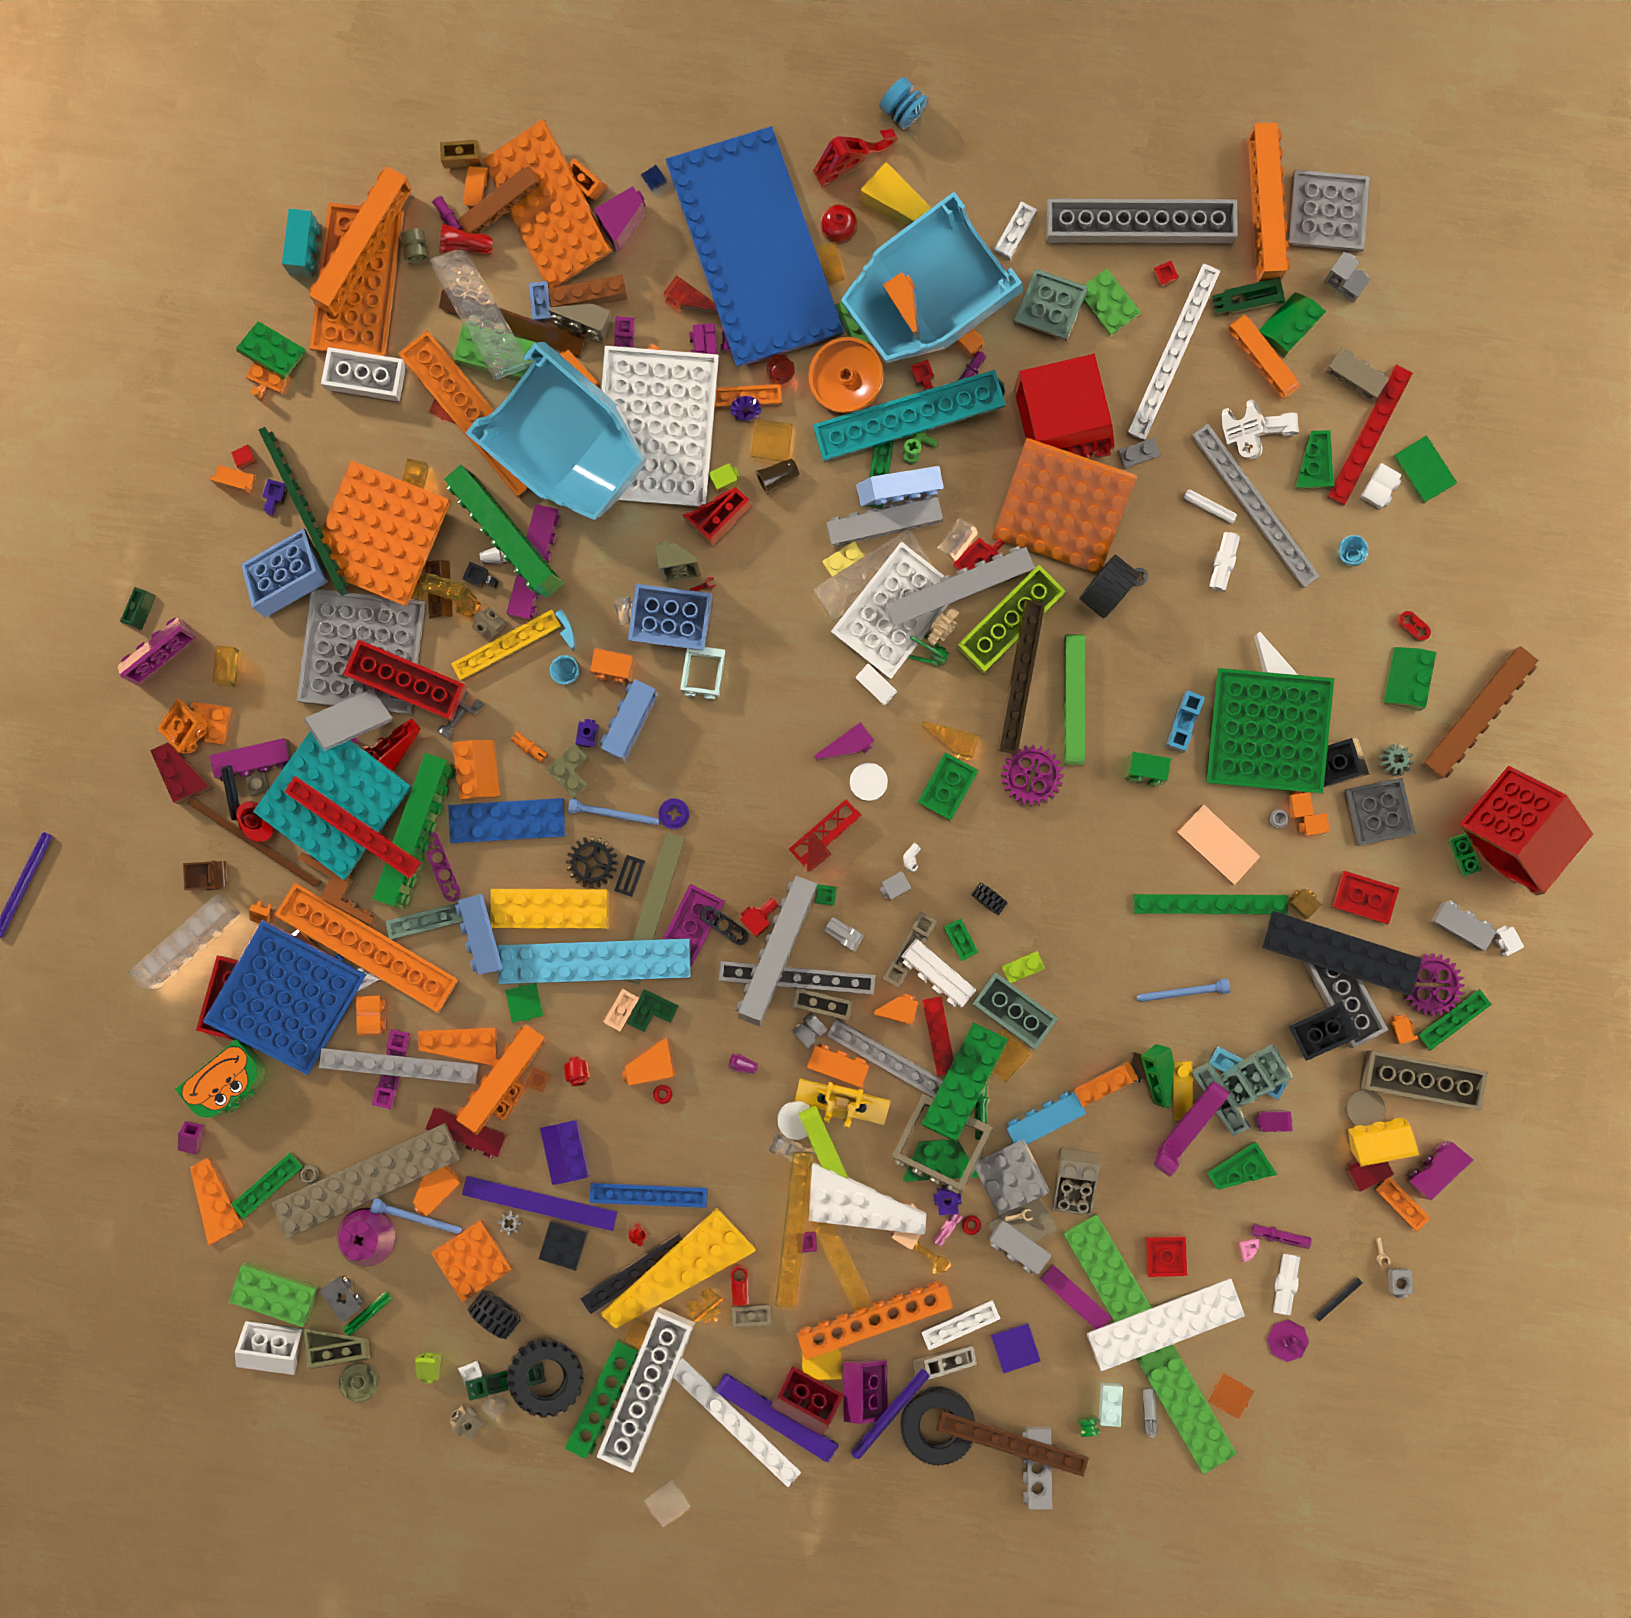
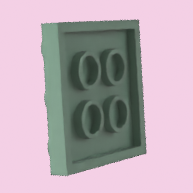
[1014,269,1088,341]

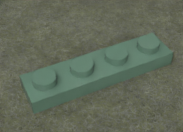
[385,903,463,940]

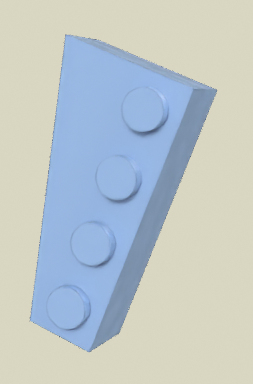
[856,466,944,507]

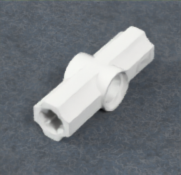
[1209,532,1240,592]
[1273,1253,1300,1315]

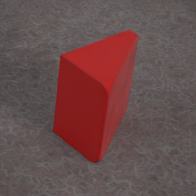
[231,444,257,470]

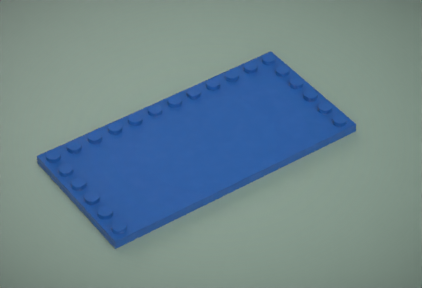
[665,126,844,368]

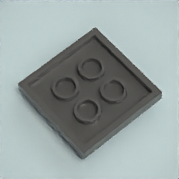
[1345,778,1416,846]

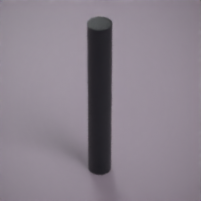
[1314,1277,1363,1322]

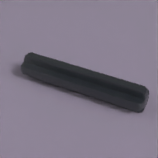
[221,765,240,820]

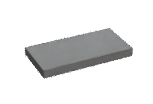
[304,689,392,751]

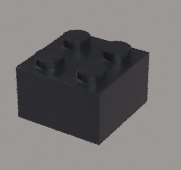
[539,1220,589,1271]

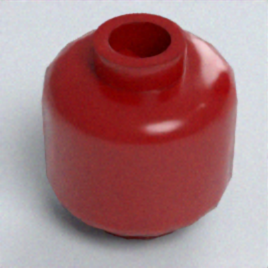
[564,1056,590,1087]

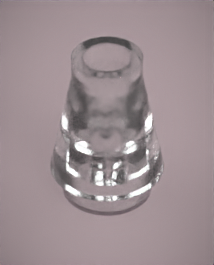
[614,597,632,625]

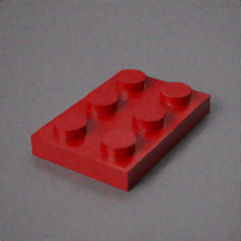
[1332,871,1400,925]

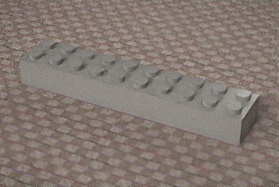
[1046,199,1238,244]

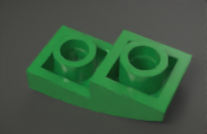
[1448,833,1481,877]

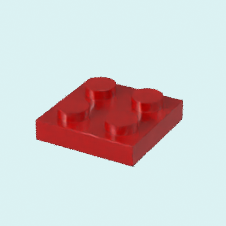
[1146,1236,1187,1277]

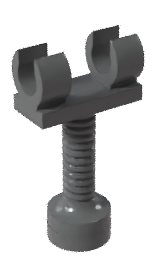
[437,691,484,740]

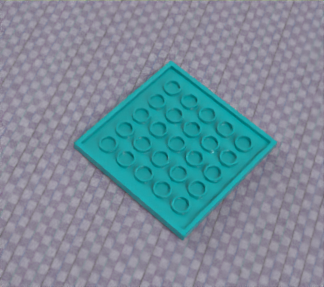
[253,731,412,880]

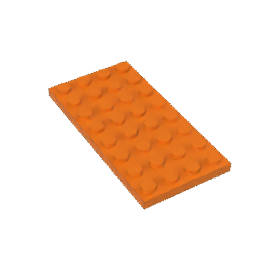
[482,119,613,289]
[309,202,404,356]

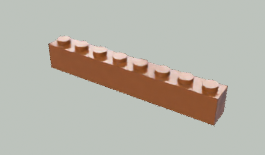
[1421,646,1539,779]

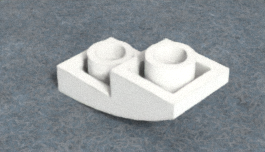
[855,664,898,705]

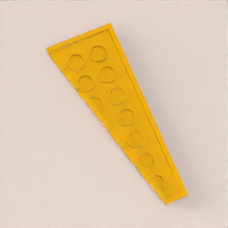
[602,1208,756,1329]

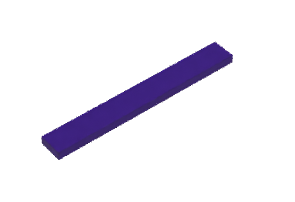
[462,1176,618,1231]

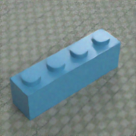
[1006,1091,1086,1144]

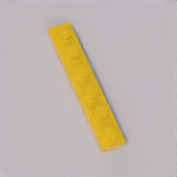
[451,609,561,681]

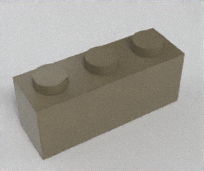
[1325,348,1389,402]
[792,988,853,1021]

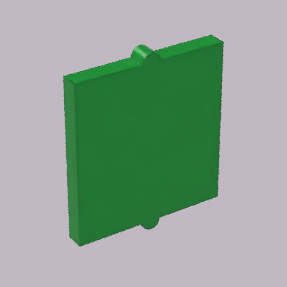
[505,983,543,1023]

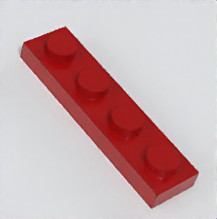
[922,996,954,1076]

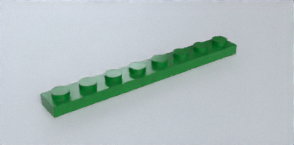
[1133,894,1288,915]

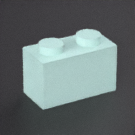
[1098,1382,1123,1427]

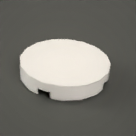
[850,763,888,801]
[777,1101,811,1140]

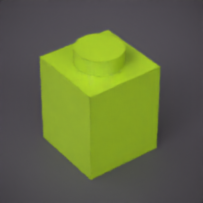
[709,463,739,493]

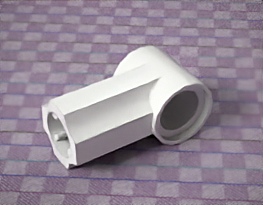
[1264,413,1299,436]

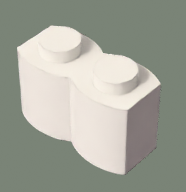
[1360,463,1401,509]

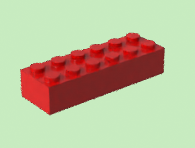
[343,639,467,722]

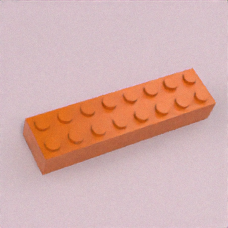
[1248,122,1290,282]
[309,166,413,317]

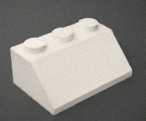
[235,1321,303,1375]

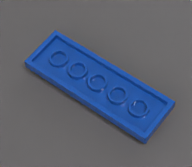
[448,798,566,844]

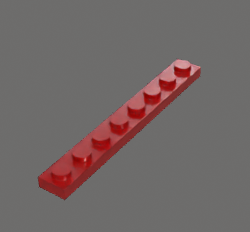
[1327,364,1413,506]
[284,776,422,879]

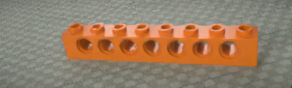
[796,1281,953,1360]

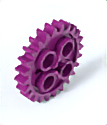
[1001,744,1064,807]
[1404,953,1465,1016]

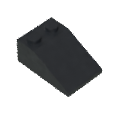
[1324,738,1369,788]
[1289,1002,1360,1061]

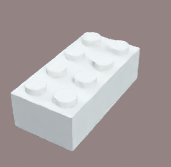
[321,347,406,402]

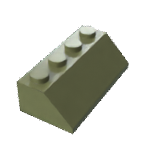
[655,541,701,582]

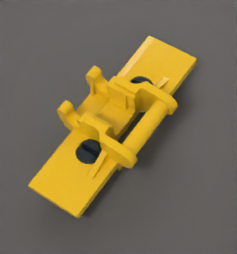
[794,1078,890,1128]

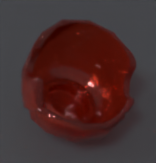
[767,354,795,385]

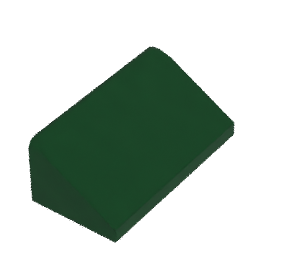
[120,587,156,630]

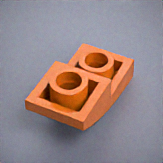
[463,166,488,206]
[493,1081,527,1121]

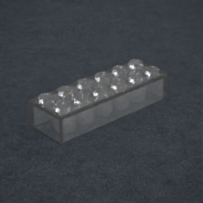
[128,894,241,990]

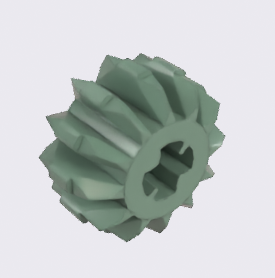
[1380,743,1413,776]

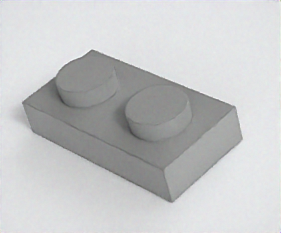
[1118,438,1160,469]

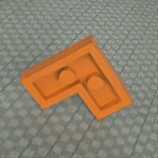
[191,701,231,746]

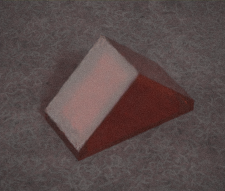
[807,833,832,873]

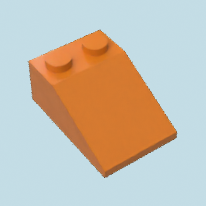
[883,272,920,339]

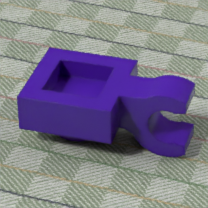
[262,479,287,515]

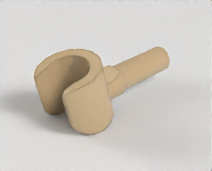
[1005,1209,1033,1222]
[1376,1238,1390,1267]

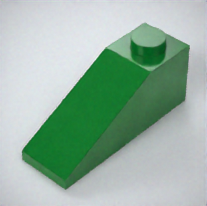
[1141,1044,1175,1109]

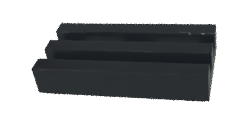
[614,855,645,897]

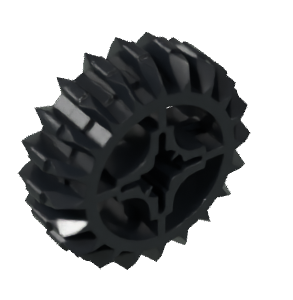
[566,836,618,889]

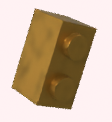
[440,140,482,168]

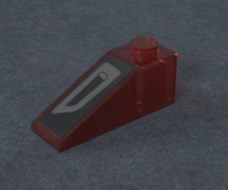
[663,275,718,315]

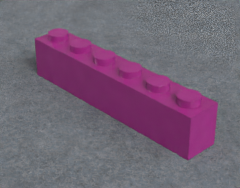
[507,504,561,621]

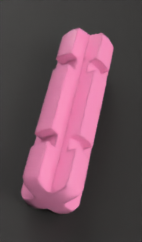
[933,1213,962,1246]

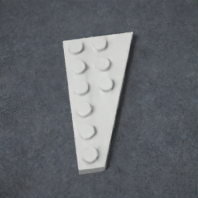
[808,1162,927,1234]

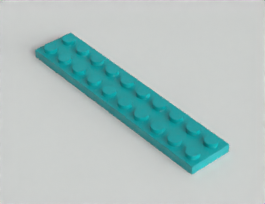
[813,370,1006,462]

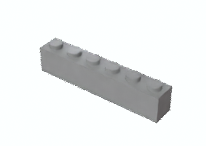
[827,496,943,548]

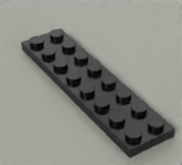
[1261,911,1422,996]

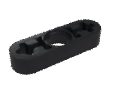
[699,905,749,945]

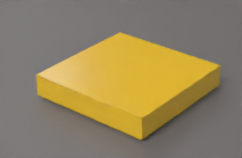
[802,1339,842,1380]

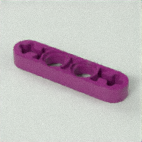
[426,832,461,902]

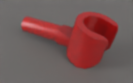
[690,577,716,591]

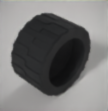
[1079,555,1140,618]

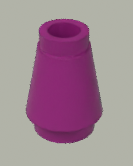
[728,1053,758,1074]

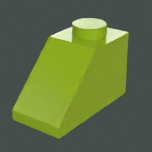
[415,1353,441,1383]

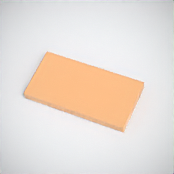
[1177,805,1260,885]

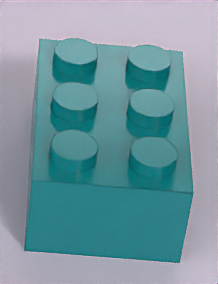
[282,209,321,277]

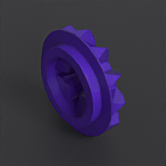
[731,396,761,422]
[659,798,689,829]

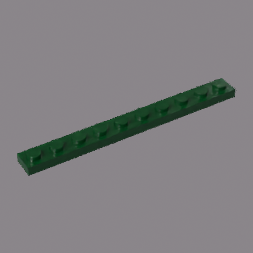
[258,427,349,596]

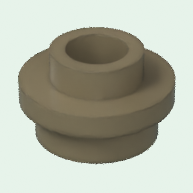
[299,1165,319,1184]

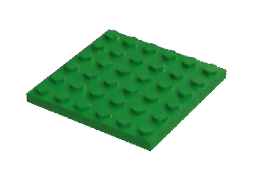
[1206,668,1335,793]

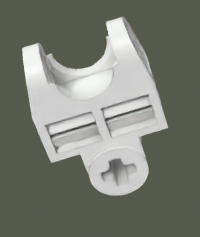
[1222,399,1268,459]

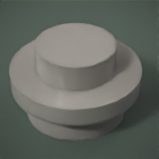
[1269,809,1289,828]

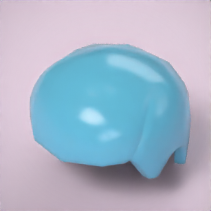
[1339,535,1368,567]
[549,655,580,685]

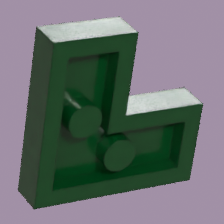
[627,989,679,1032]

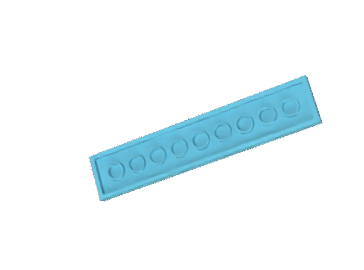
[498,939,691,984]

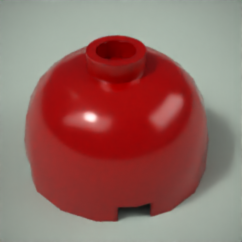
[820,204,858,244]

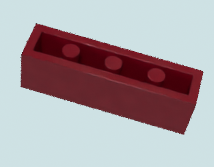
[425,1107,509,1159]

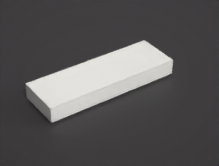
[994,201,1037,260]

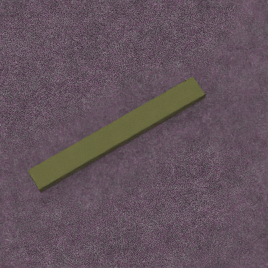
[625,832,685,985]

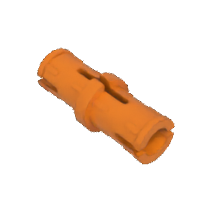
[511,731,548,763]

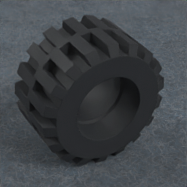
[468,1290,521,1339]

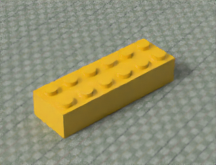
[490,889,609,929]

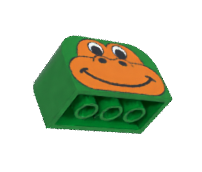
[175,1039,266,1118]

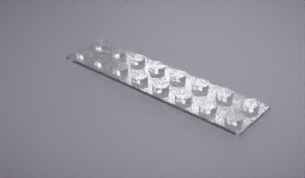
[430,250,529,380]

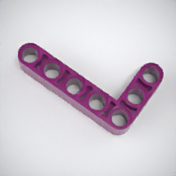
[1153,1081,1230,1177]

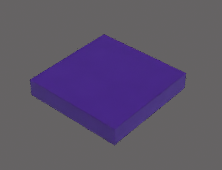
[991,1323,1041,1373]

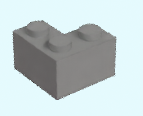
[1324,252,1371,302]

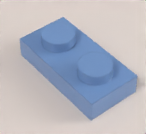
[529,281,552,321]

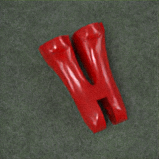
[439,224,493,255]

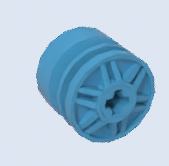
[879,77,929,129]

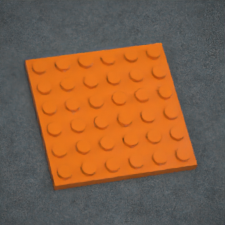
[992,438,1137,574]
[315,461,451,607]

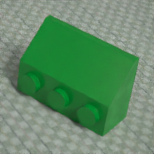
[1259,292,1326,358]
[1383,647,1437,711]

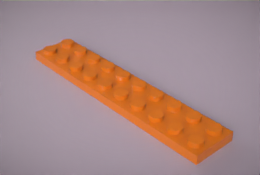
[398,330,529,498]
[275,883,459,1013]

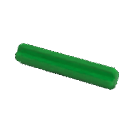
[343,1292,393,1336]

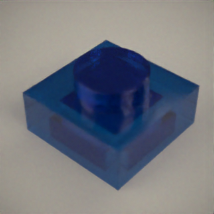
[641,165,667,192]

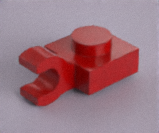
[910,359,935,391]

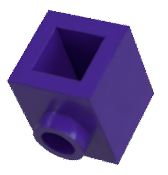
[575,719,600,749]

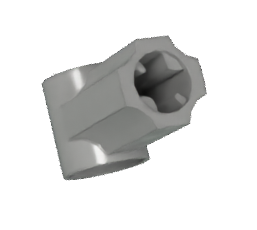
[824,917,865,952]

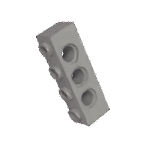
[1022,1426,1052,1510]

